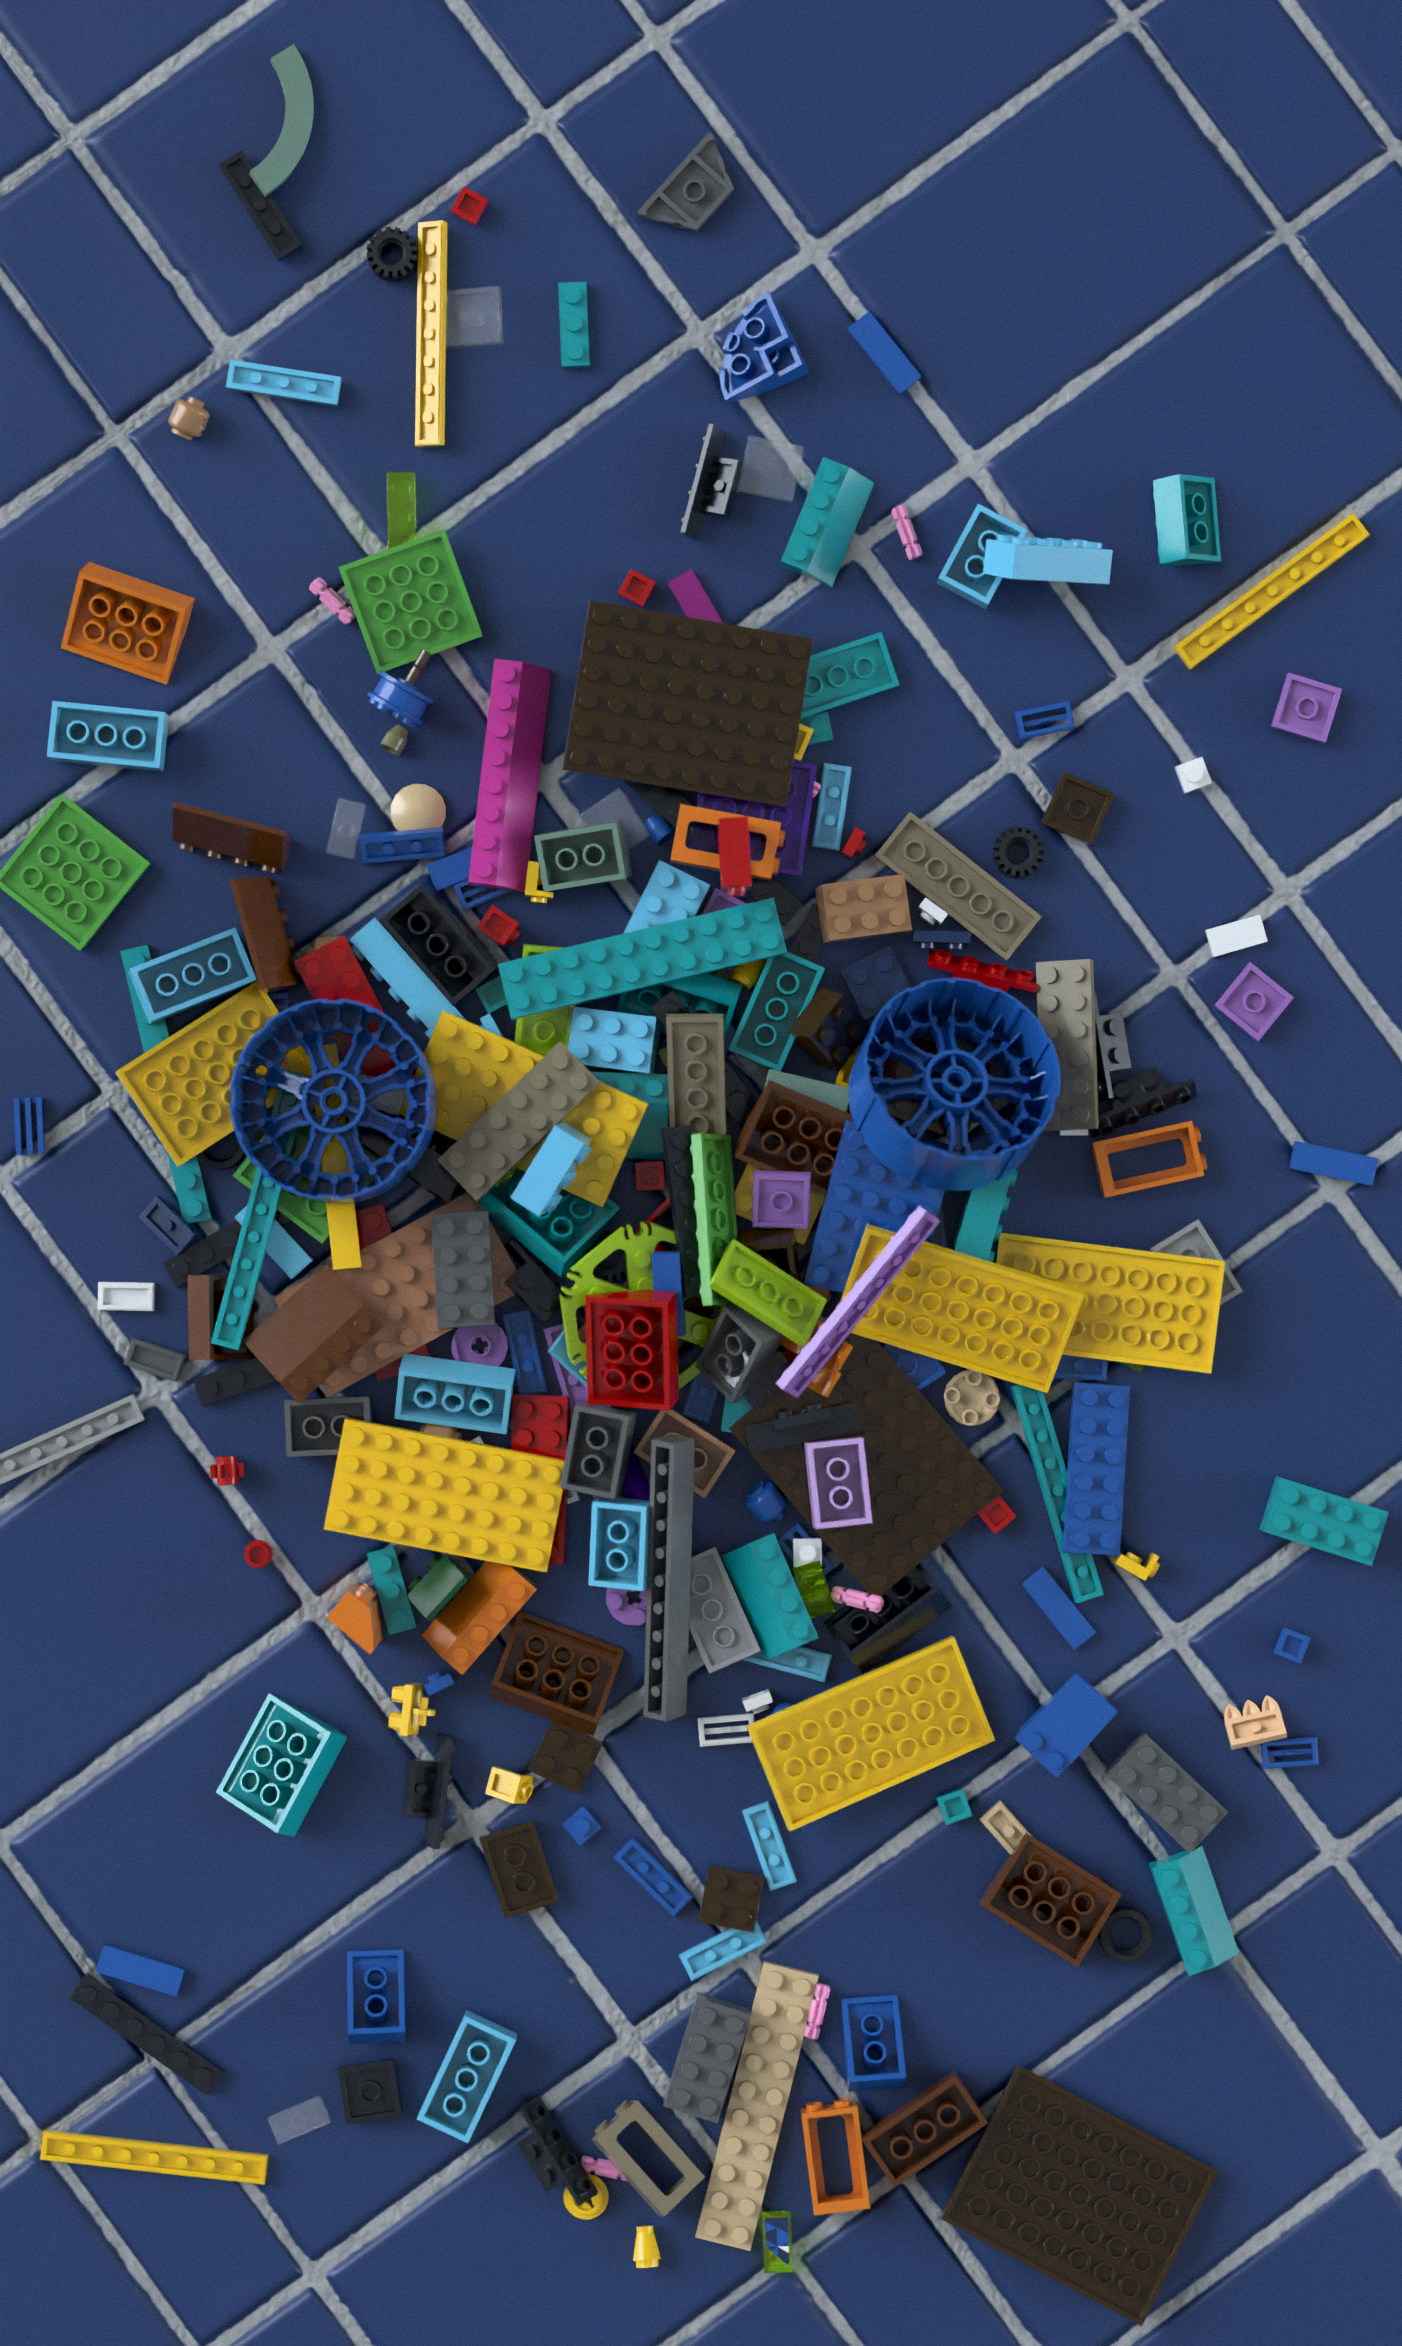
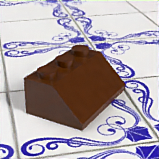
[188,1274,254,1360]

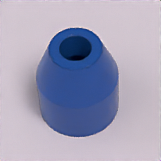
[645,815,675,846]

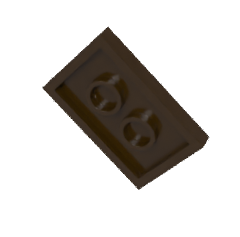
[479,1819,560,1919]

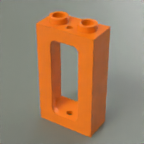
[670,804,785,881]
[1090,1121,1207,1198]
[801,2098,870,2216]

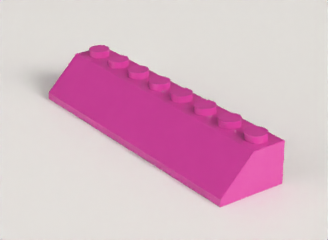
[468,659,552,892]

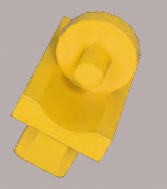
[388,1683,436,1736]

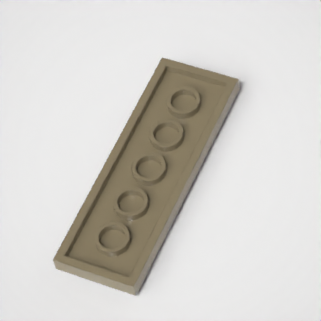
[875,812,1042,961]
[1036,959,1099,1131]
[666,1014,727,1135]
[437,1041,600,1202]

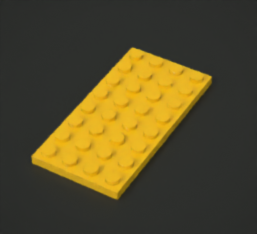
[398,1010,649,1207]
[839,1224,1084,1393]
[996,1233,1225,1374]
[324,1417,565,1573]
[746,1636,995,1831]

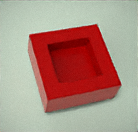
[450,186,489,226]
[618,569,656,608]
[841,827,867,859]
[635,1161,665,1191]
[977,1495,1016,1534]

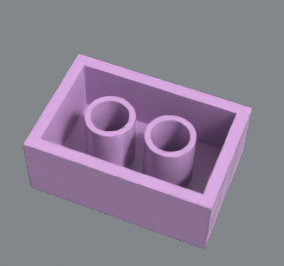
[804,1436,872,1529]

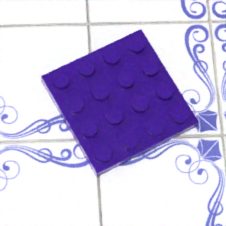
[691,761,817,877]

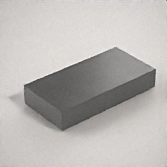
[123,1337,187,1382]

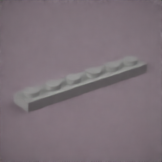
[0,1394,146,1485]

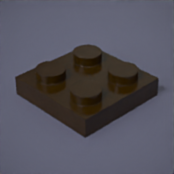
[1040,771,1115,846]
[528,1720,603,1794]
[698,1865,765,1933]

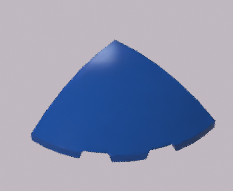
[719,291,810,403]

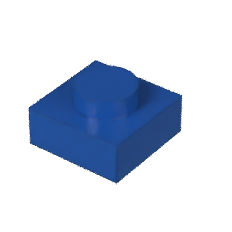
[1273,1627,1311,1664]
[424,1669,456,1696]
[562,1805,602,1846]

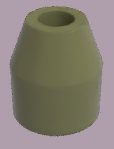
[380,725,408,756]

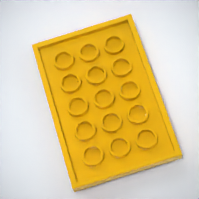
[115,980,312,1167]

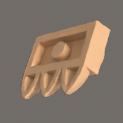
[1224,1695,1287,1750]

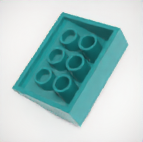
[591,1072,669,1160]
[478,1167,621,1277]
[216,1693,348,1837]

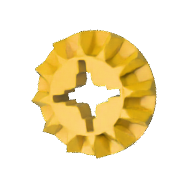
[563,2174,609,2219]

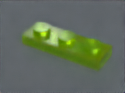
[387,472,416,549]

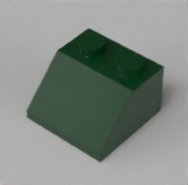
[407,1553,471,1622]

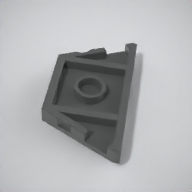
[637,132,734,232]

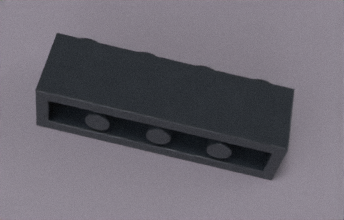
[359,1110,461,1204]

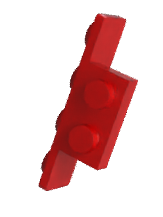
[927,950,1038,993]

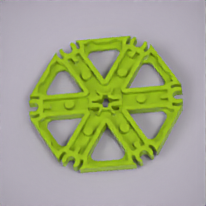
[560,1221,725,1390]

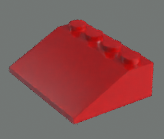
[585,1290,679,1411]

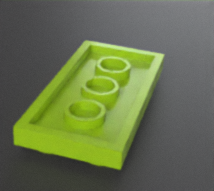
[514,944,575,1056]
[708,1239,827,1347]

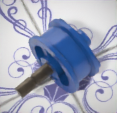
[367,649,435,728]

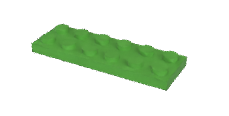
[690,1134,737,1306]

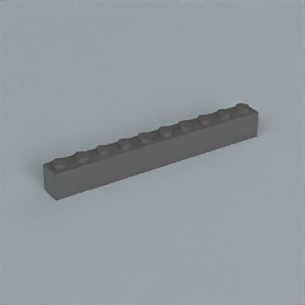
[643,1434,695,1722]

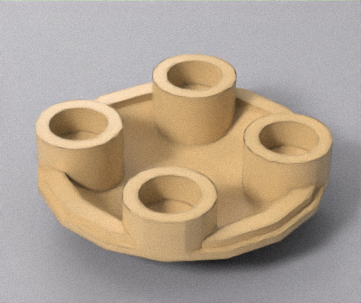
[390,784,446,831]
[944,1370,1000,1426]

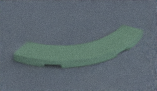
[249,44,314,197]

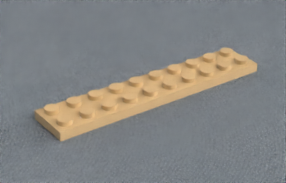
[695,1961,819,2251]

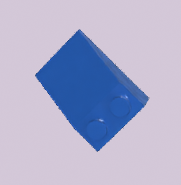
[1015,1672,1118,1778]
[347,1949,406,2044]
[841,1995,906,2092]

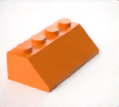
[422,1561,538,1675]
[326,1582,383,1654]

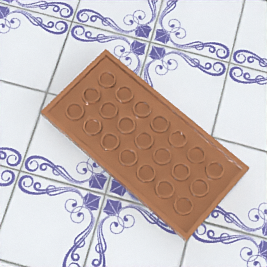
[274,1192,517,1397]

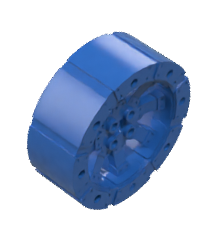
[848,978,1061,1191]
[230,999,438,1204]

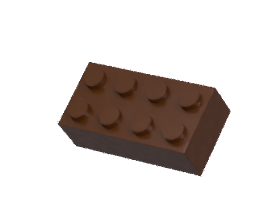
[861,2070,988,2187]

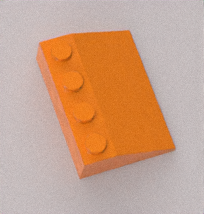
[61,562,195,685]

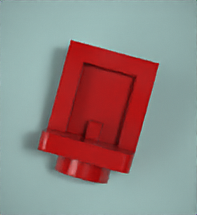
[476,905,521,948]

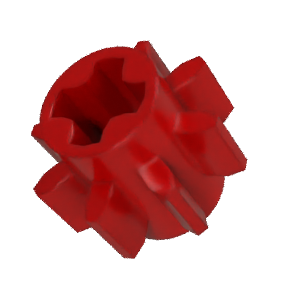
[210,1455,245,1485]

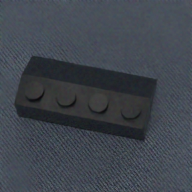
[380,882,499,1006]
[824,1563,952,1674]

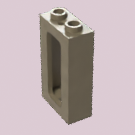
[591,2100,705,2217]

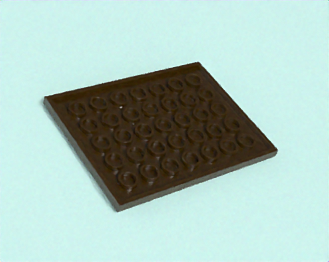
[562,600,813,808]
[729,1333,1004,1596]
[940,2064,1218,2326]

